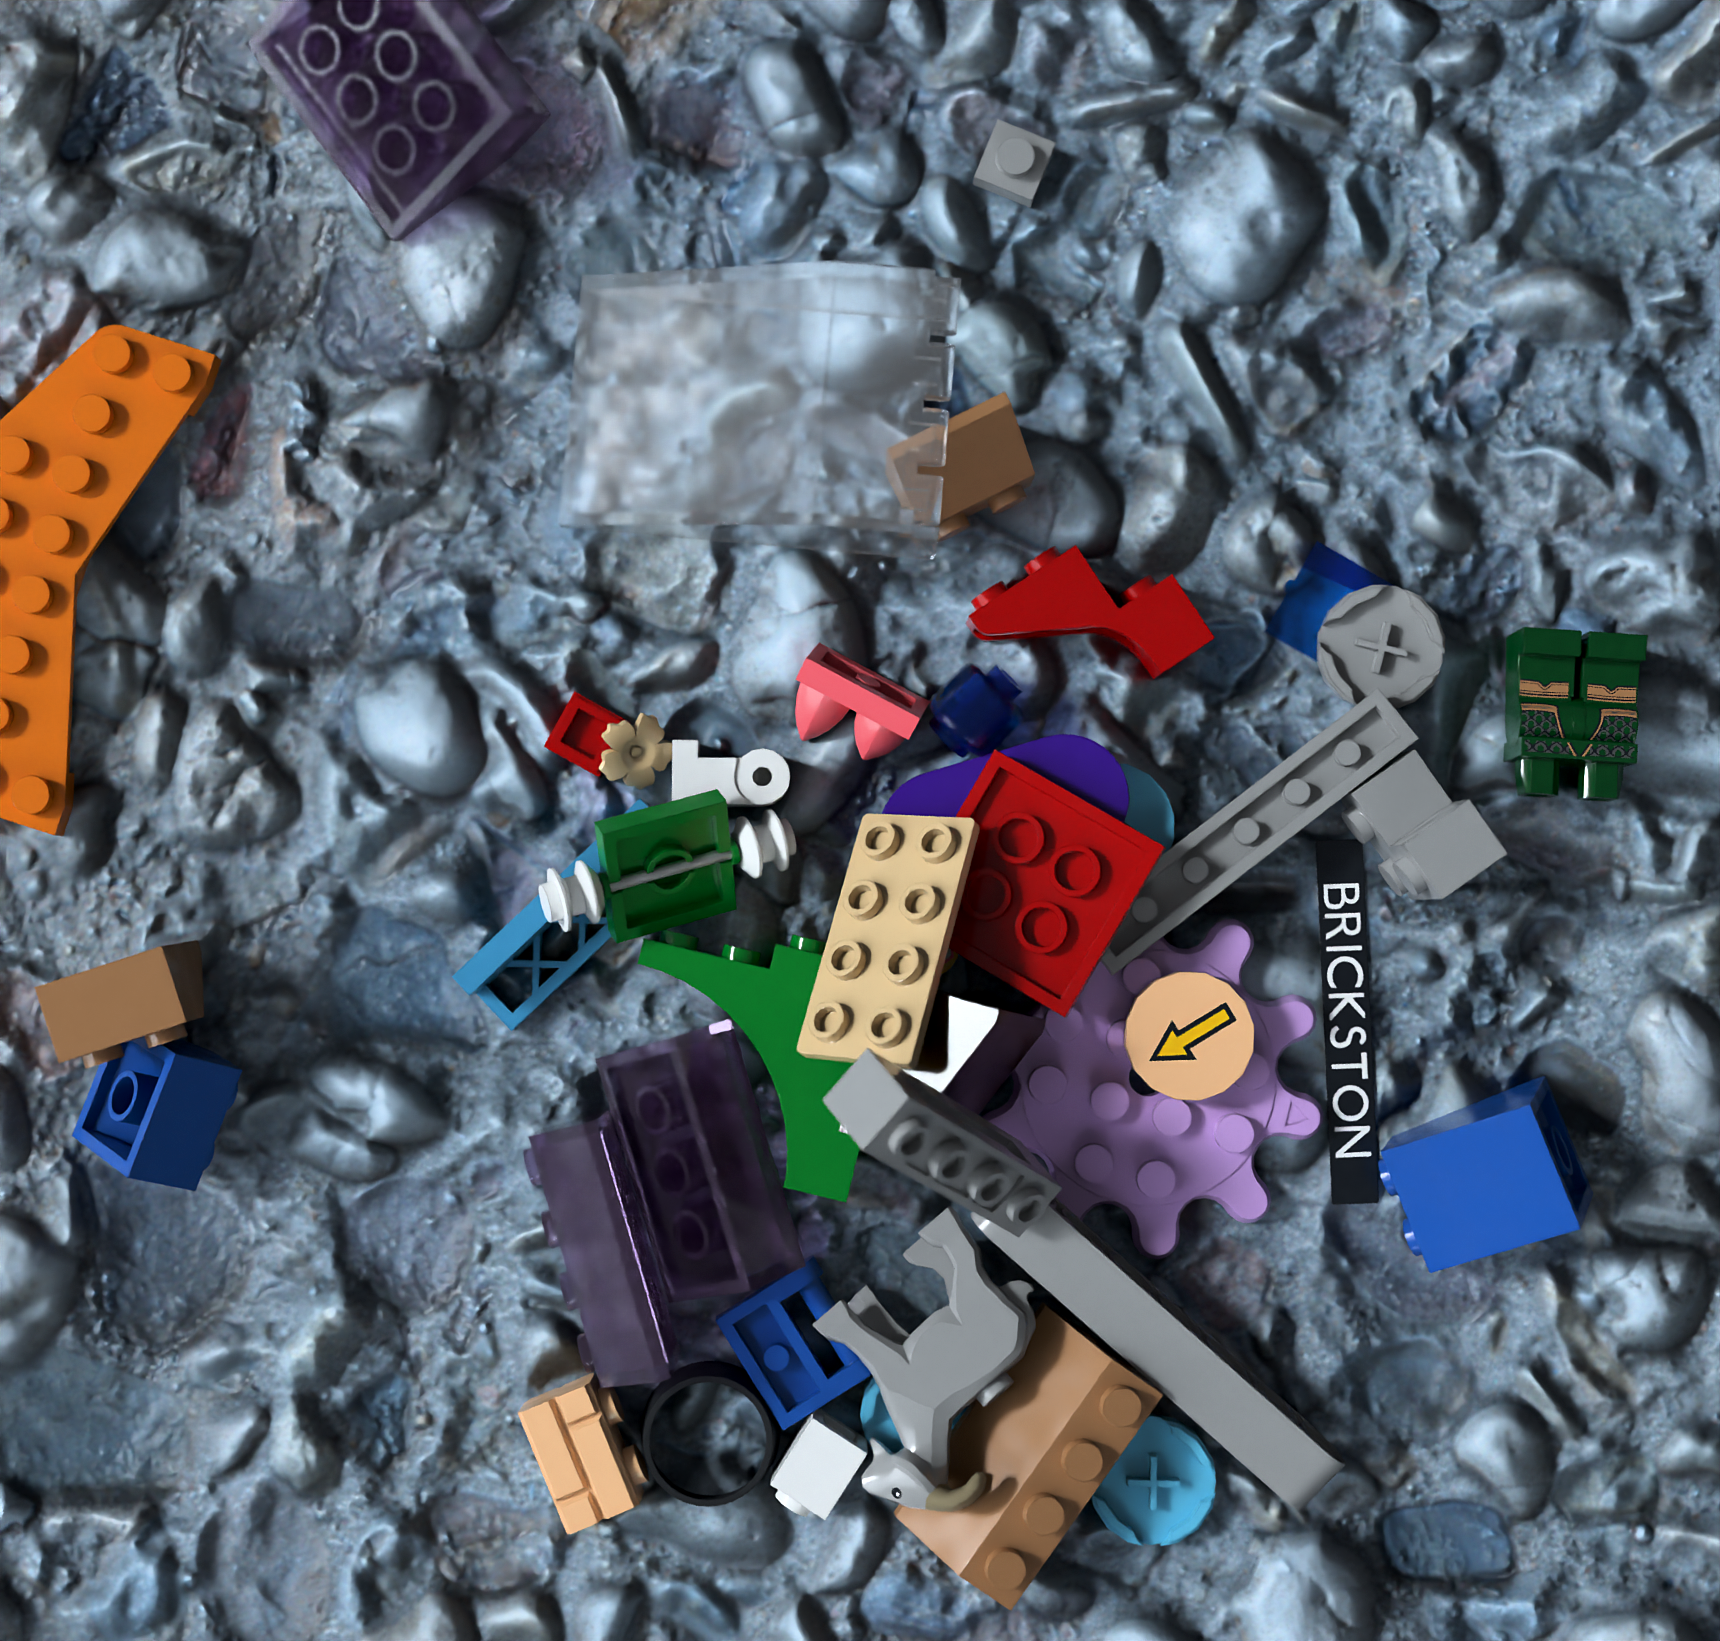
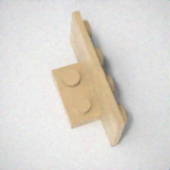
[797,814,980,1069]

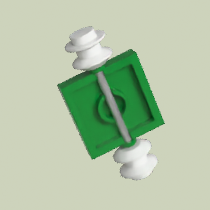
[539,789,796,943]

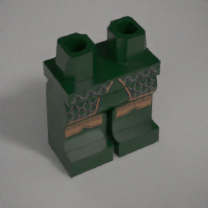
[1503,627,1648,802]

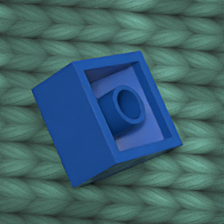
[72,1036,242,1191]

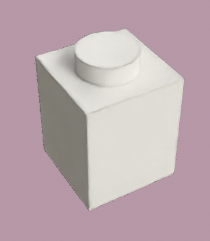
[770,1408,868,1520]

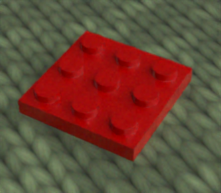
[948,749,1166,1017]

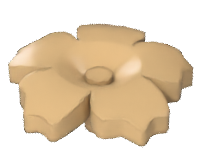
[598,713,672,790]

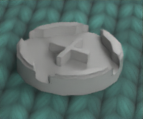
[1315,585,1445,709]

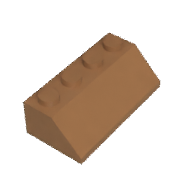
[894,1302,1163,1611]

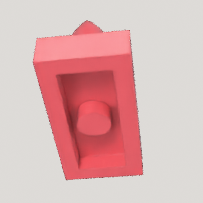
[795,643,930,760]

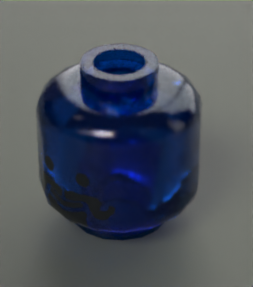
[929,663,1024,758]

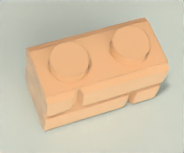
[518,1372,649,1534]

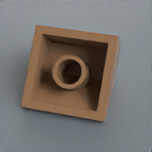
[885,392,1035,542]
[34,940,204,1069]

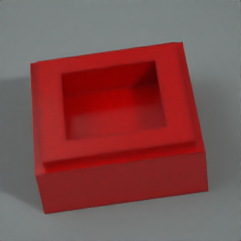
[543,691,632,778]

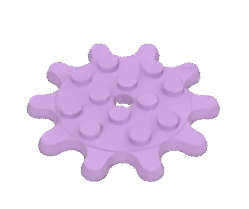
[981,919,1323,1259]

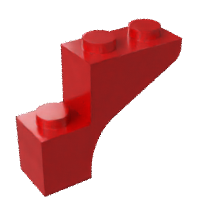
[966,545,1215,680]

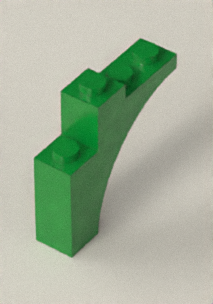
[637,929,859,1203]

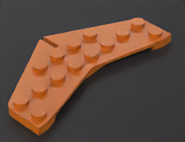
[0,325,222,836]

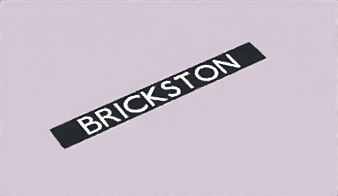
[1315,839,1379,1205]

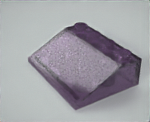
[246,0,552,241]

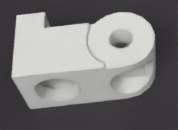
[672,740,790,807]

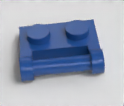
[715,1255,872,1431]

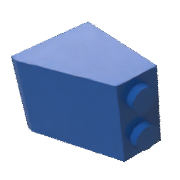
[1378,1076,1593,1273]

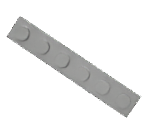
[1100,688,1419,975]

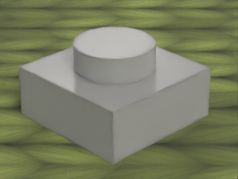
[973,119,1056,208]

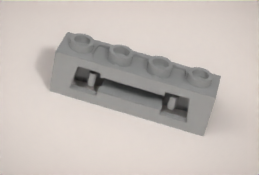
[822,1048,1063,1237]

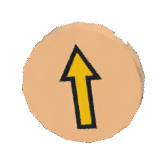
[1124,971,1254,1100]

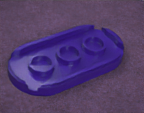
[882,734,1130,823]

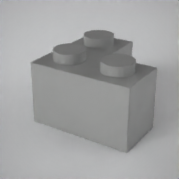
[1340,749,1508,900]

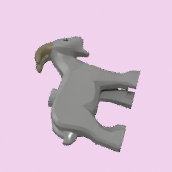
[812,1206,1036,1512]

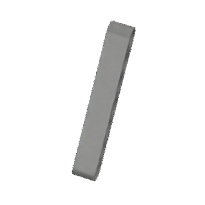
[971,1197,1345,1511]

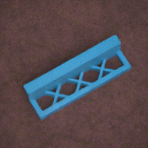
[452,798,651,1031]

